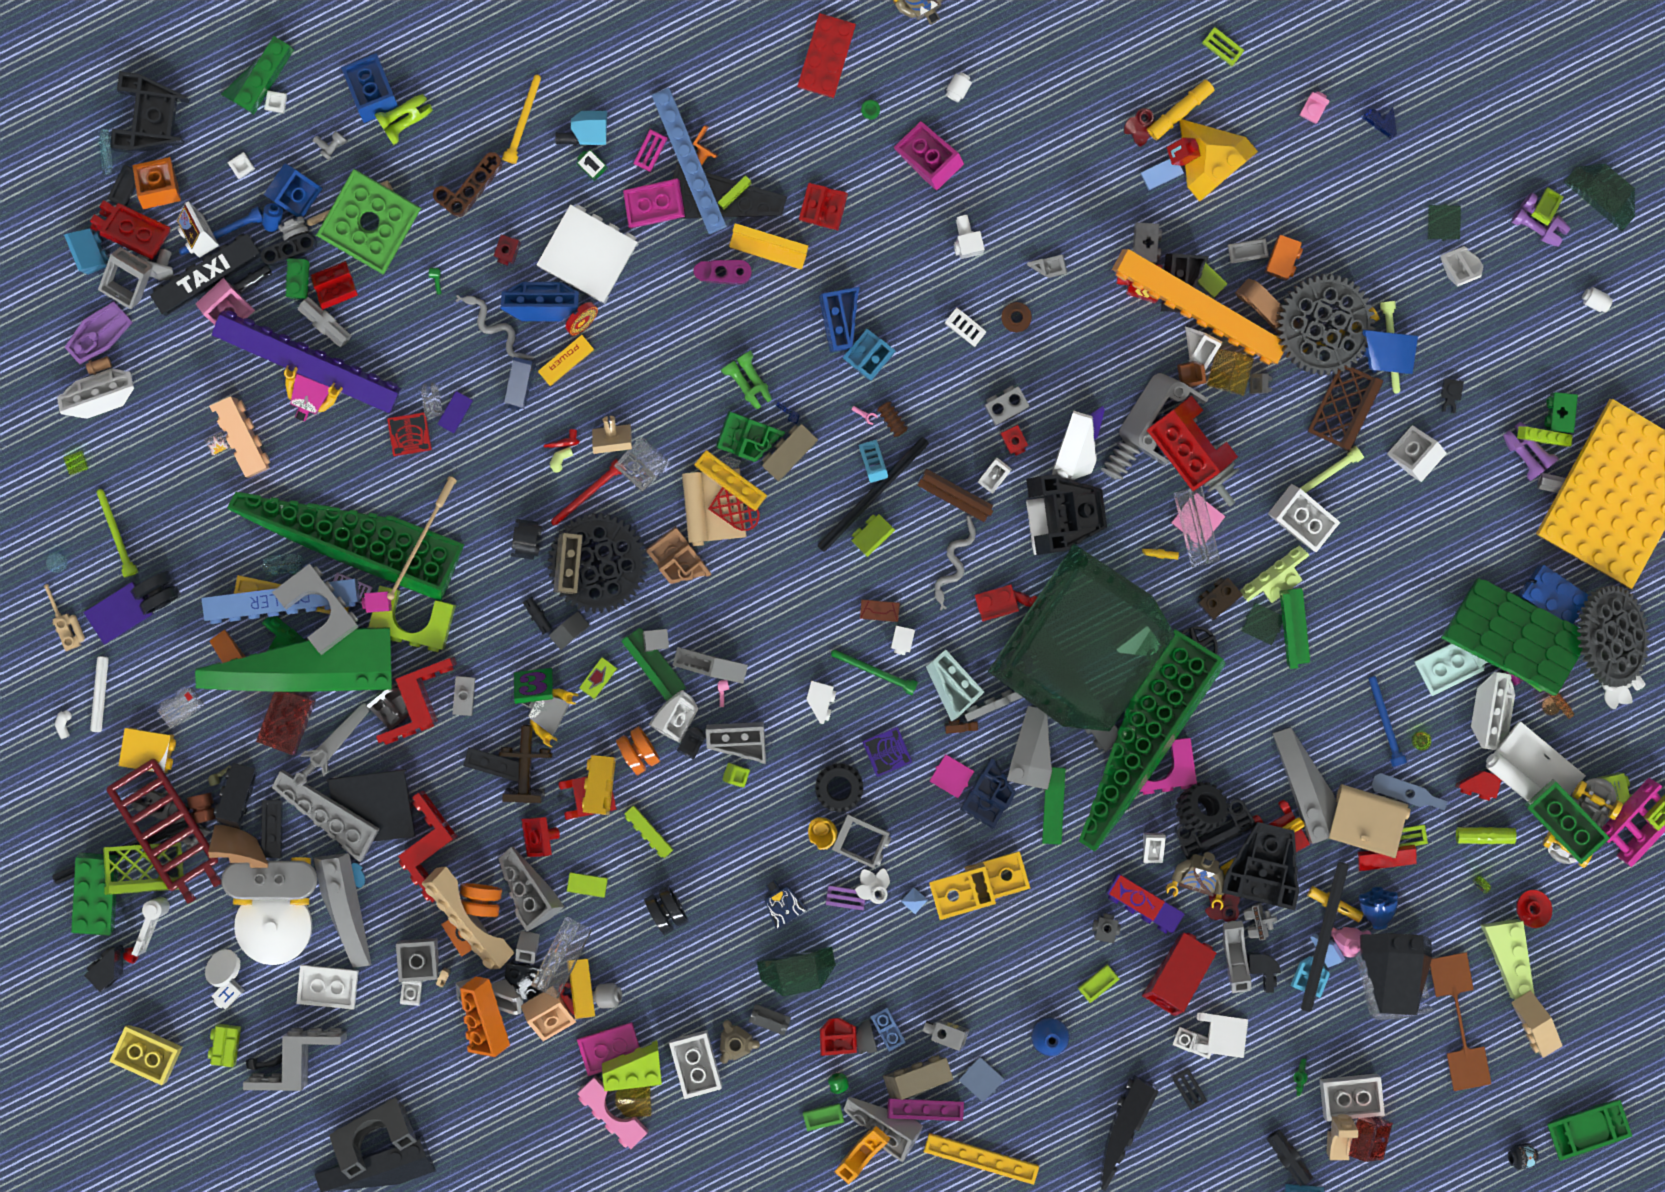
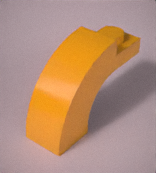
[834,1126,890,1184]

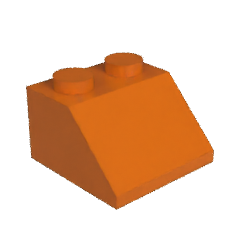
[132,157,181,209]

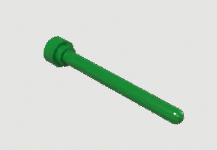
[831,650,918,696]

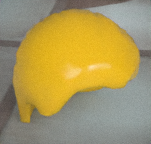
[808,817,838,850]

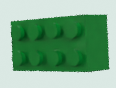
[1524,779,1610,864]
[71,853,119,936]

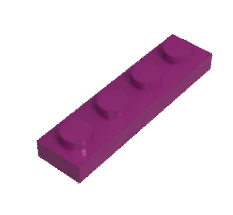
[887,1098,964,1121]

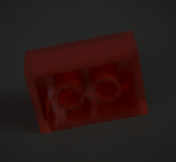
[256,692,316,755]

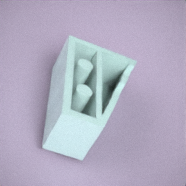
[926,650,984,722]

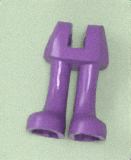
[1511,192,1570,247]
[1503,422,1559,481]

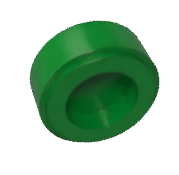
[861,100,880,120]

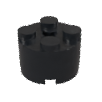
[511,519,542,560]

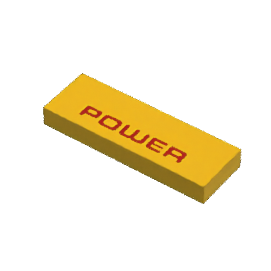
[538,335,594,386]

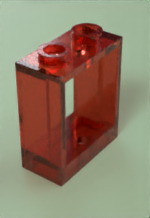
[1348,1117,1393,1162]

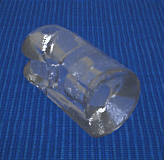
[421,382,443,417]

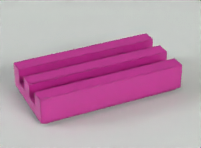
[633,129,668,173]

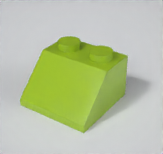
[851,514,895,557]

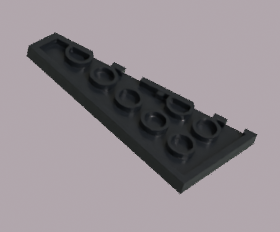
[672,164,787,219]

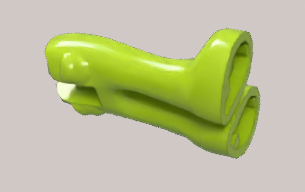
[374,94,433,145]

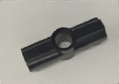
[1266,1129,1313,1186]

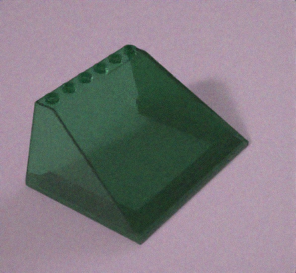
[988,544,1175,731]

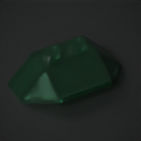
[1564,164,1635,231]
[757,946,836,997]

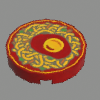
[565,302,598,336]

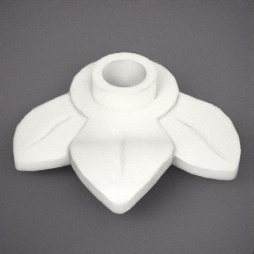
[1602,683,1633,709]
[855,868,890,904]

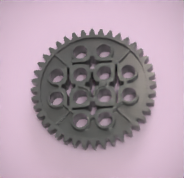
[1275,274,1375,375]
[1577,585,1650,687]

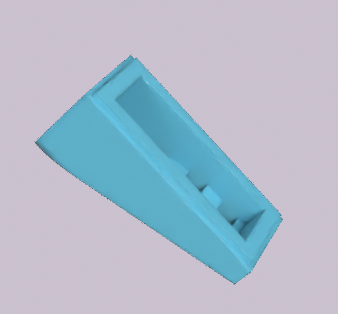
[859,439,888,483]

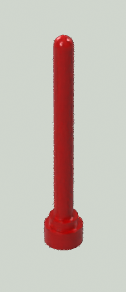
[551,458,626,525]

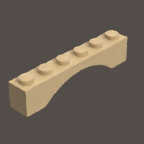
[422,867,514,970]

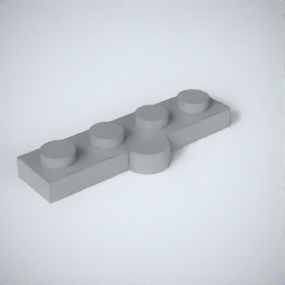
[964,681,1038,722]

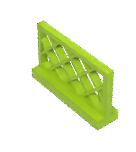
[103,842,183,895]

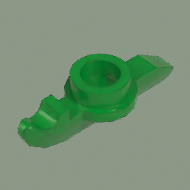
[1293,1058,1308,1096]

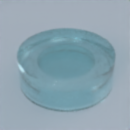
[46,553,67,572]

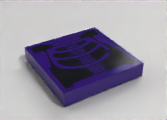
[862,727,912,777]

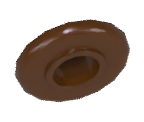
[1001,302,1032,333]

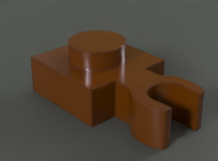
[945,719,978,734]

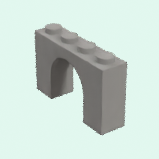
[272,564,358,655]

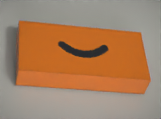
[441,920,472,957]

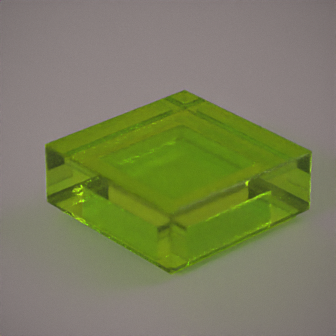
[63,451,89,475]

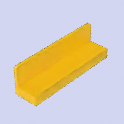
[729,223,809,269]

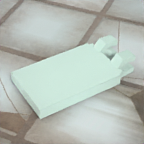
[1414,644,1488,696]

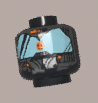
[1508,1143,1539,1170]

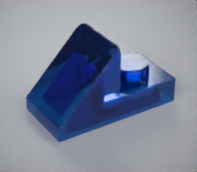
[1361,107,1397,140]

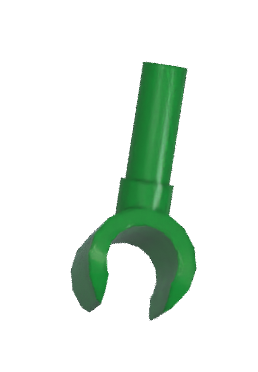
[429,268,441,295]

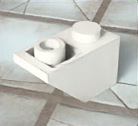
[806,681,836,724]

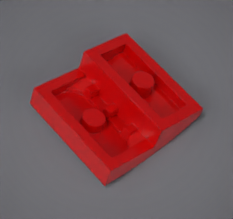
[799,183,848,231]
[311,261,358,310]

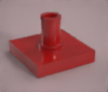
[521,817,560,857]

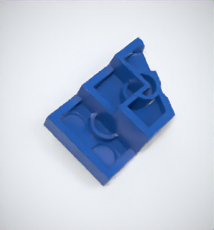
[1363,330,1418,374]

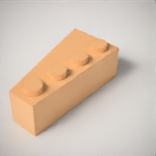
[210,396,270,478]

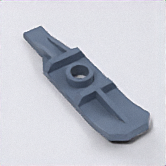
[1372,773,1448,810]

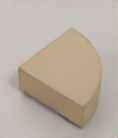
[436,968,450,988]

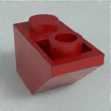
[1456,770,1502,801]

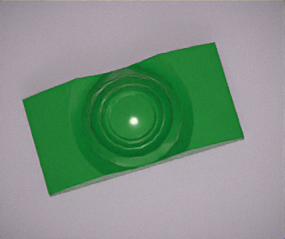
[1547,1099,1633,1161]

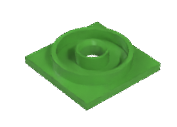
[316,168,422,275]

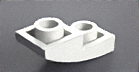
[400,981,422,1006]
[1173,1027,1212,1059]

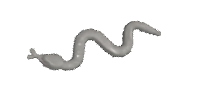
[456,295,534,360]
[935,515,976,610]

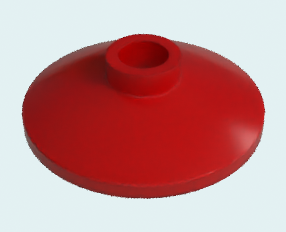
[1516,890,1552,928]

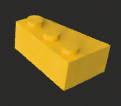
[582,755,616,815]

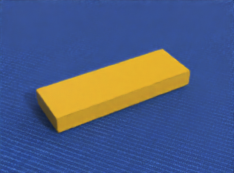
[568,959,595,1019]

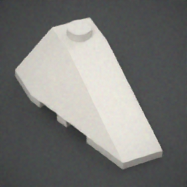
[1052,411,1097,480]

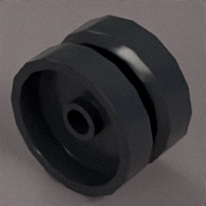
[130,571,181,615]
[644,885,688,936]

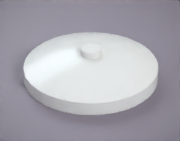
[234,900,312,965]

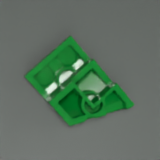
[716,411,785,462]

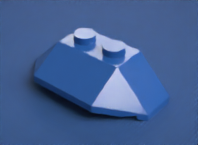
[500,282,579,321]

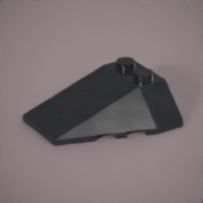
[1221,822,1299,910]
[1360,933,1432,1015]

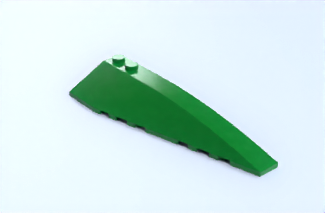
[195,627,392,692]

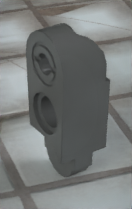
[131,788,184,823]

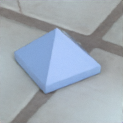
[901,887,928,914]

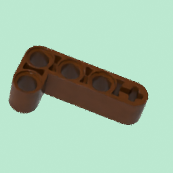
[433,152,503,217]

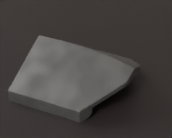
[366,688,409,730]

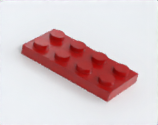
[797,13,856,99]

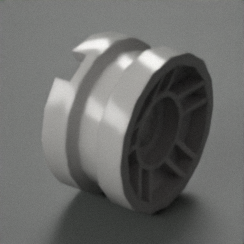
[278,217,309,241]

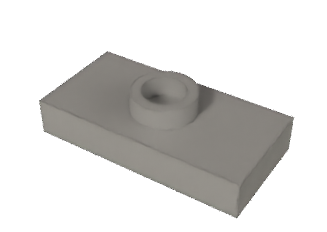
[453,676,476,716]

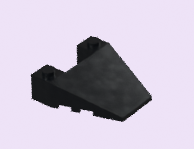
[1026,474,1107,555]

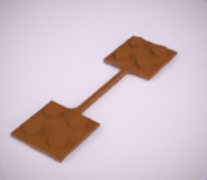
[1430,952,1491,1091]

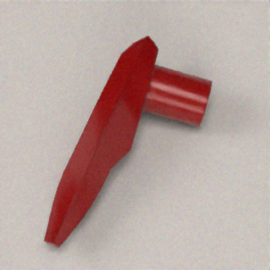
[543,429,580,448]
[1014,590,1038,607]

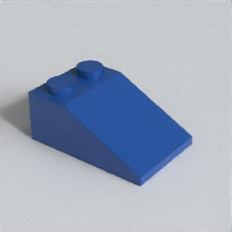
[341,53,399,123]

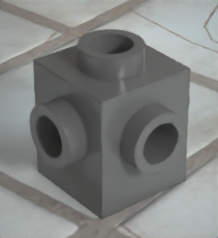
[1092,913,1121,943]

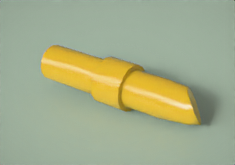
[1142,549,1179,560]

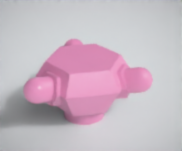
[1331,927,1371,957]

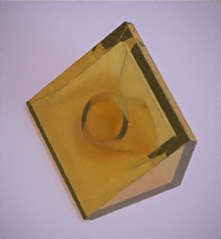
[1207,349,1254,396]

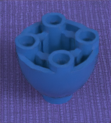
[1359,887,1398,930]
[1031,1018,1069,1057]

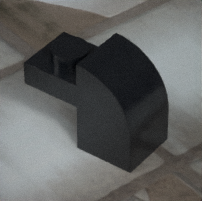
[1247,952,1281,993]

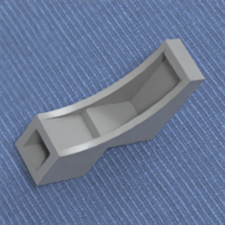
[1223,921,1251,993]

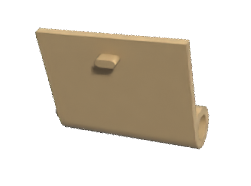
[682,468,747,546]
[1328,784,1411,858]

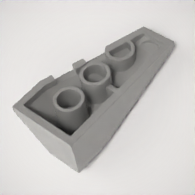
[1007,706,1052,790]
[498,847,564,931]
[843,1097,923,1162]

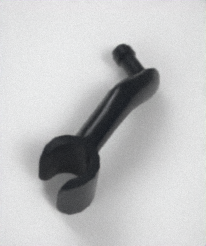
[246,1055,282,1070]

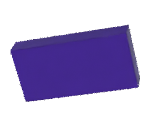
[437,391,473,434]

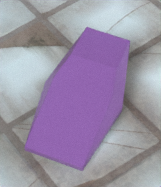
[64,302,133,364]

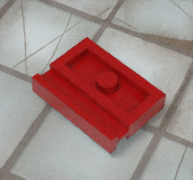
[974,584,1020,622]

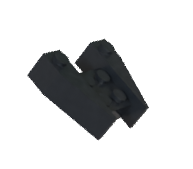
[110,71,189,153]

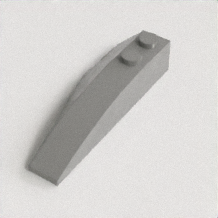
[1272,727,1337,844]
[314,853,372,968]

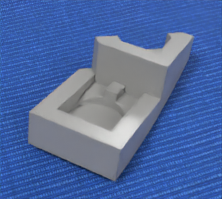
[1027,255,1068,278]

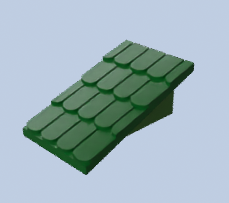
[1441,578,1583,696]

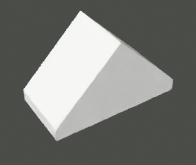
[978,458,1012,494]
[1143,833,1166,863]

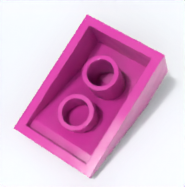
[894,121,964,190]

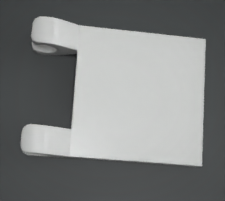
[1193,1013,1248,1058]

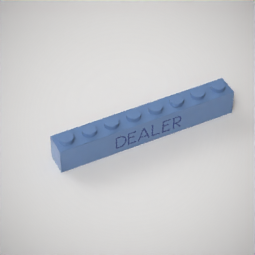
[201,579,360,624]

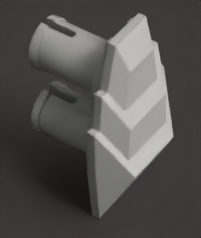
[138,249,174,281]

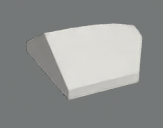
[1440,246,1483,287]

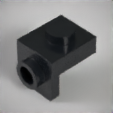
[677,727,706,759]

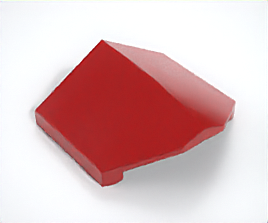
[820,1018,857,1056]

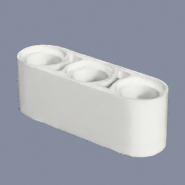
[1026,498,1048,555]

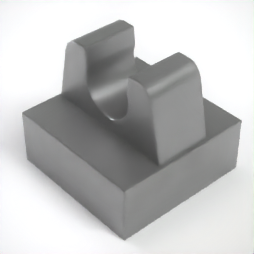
[1250,373,1272,394]

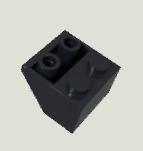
[84,945,124,992]

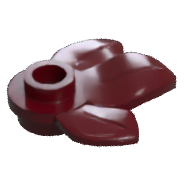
[1124,108,1155,147]
[1205,893,1240,922]

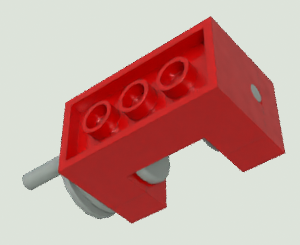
[1147,396,1240,507]

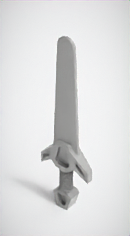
[292,703,370,787]

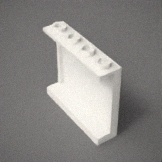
[537,204,639,304]

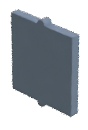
[958,1057,1005,1102]

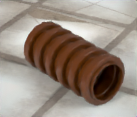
[877,401,908,437]

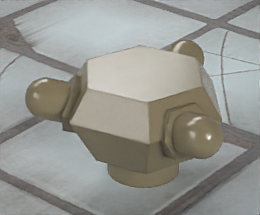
[720,1020,760,1064]

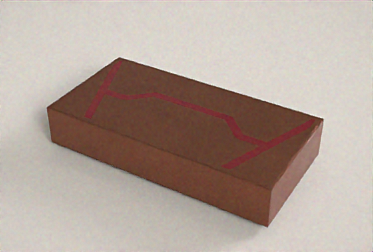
[860,600,900,622]

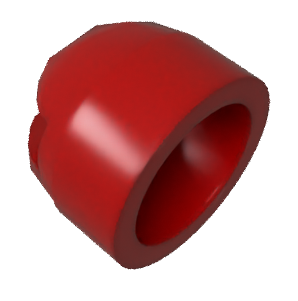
[123,947,138,964]

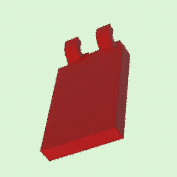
[90,200,170,260]

